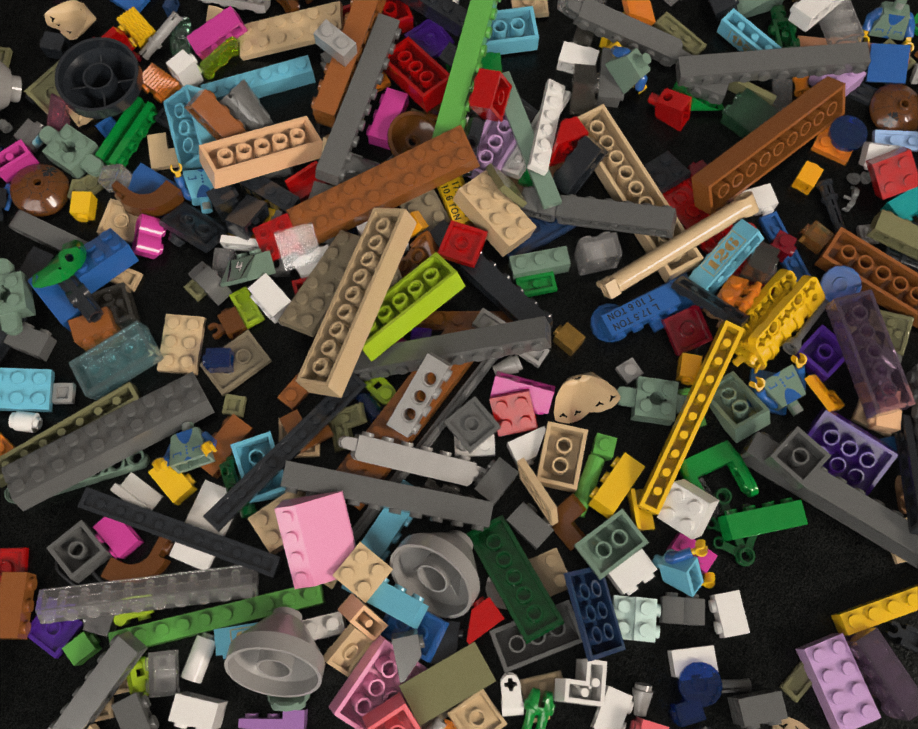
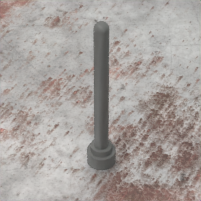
[783,298,830,355]

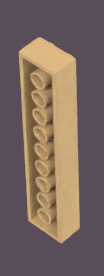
[578,104,703,283]
[296,207,417,398]

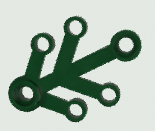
[706,488,757,566]

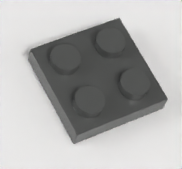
[444,397,501,454]

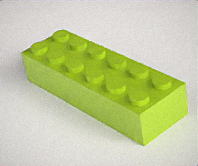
[362,252,465,362]

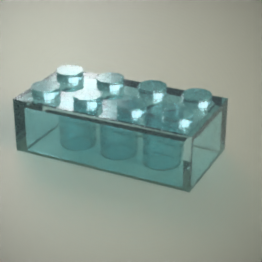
[69,321,164,400]

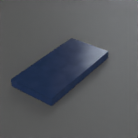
[507,217,576,258]

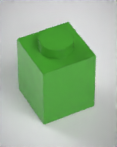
[591,433,617,462]
[62,632,102,666]

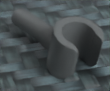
[0,119,13,133]

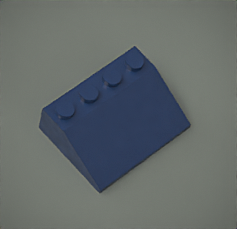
[563,568,626,662]

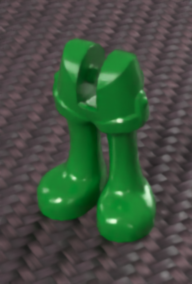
[522,687,555,729]

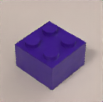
[790,324,853,383]

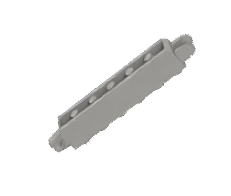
[337,431,488,486]

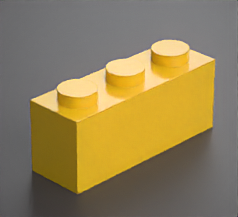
[588,453,645,519]

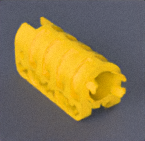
[732,269,825,374]

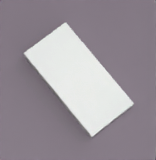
[169,480,232,572]

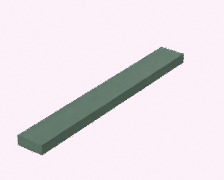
[502,71,562,210]

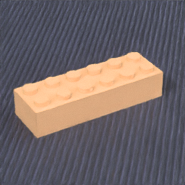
[199,116,323,189]

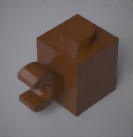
[208,306,248,341]

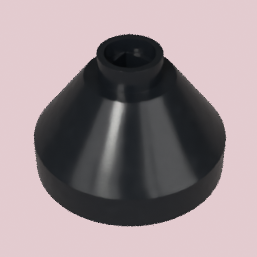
[55,37,143,119]

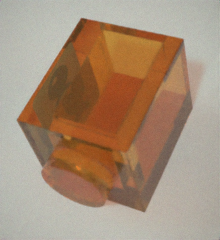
[799,220,835,255]

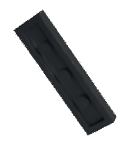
[671,276,750,327]

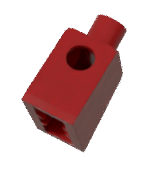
[648,88,692,131]

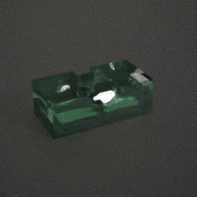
[170,17,192,57]

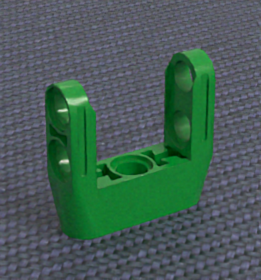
[679,440,759,515]

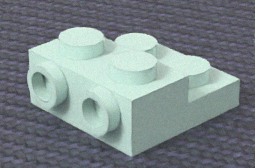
[612,595,661,643]

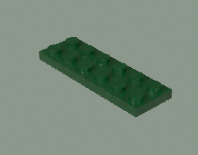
[466,515,564,644]

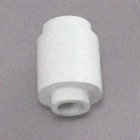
[8,411,43,433]

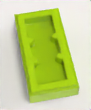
[229,286,265,329]

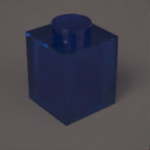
[202,348,234,373]
[669,696,706,727]

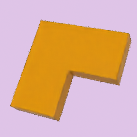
[804,374,845,412]

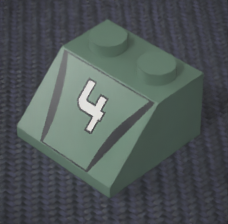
[220,249,276,287]

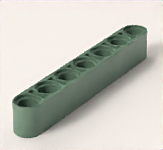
[5,450,150,504]

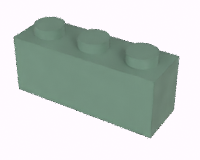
[508,246,571,283]

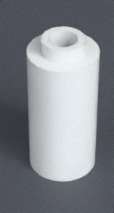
[181,632,215,683]

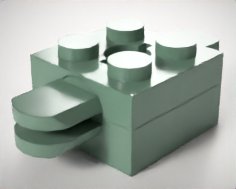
[39,123,105,179]
[0,258,36,336]
[614,376,687,426]

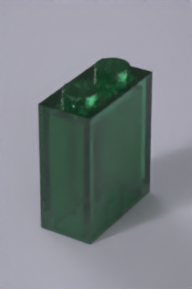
[720,88,779,139]

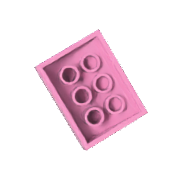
[274,491,356,589]
[329,635,428,729]

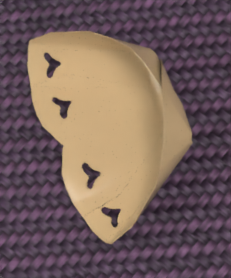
[45,0,96,40]
[554,372,621,423]

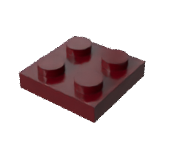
[661,305,714,356]

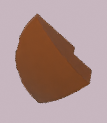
[398,230,439,278]

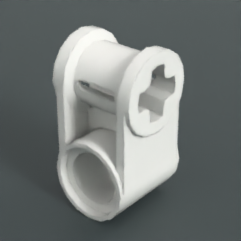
[500,672,524,717]

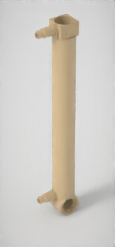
[596,191,759,299]

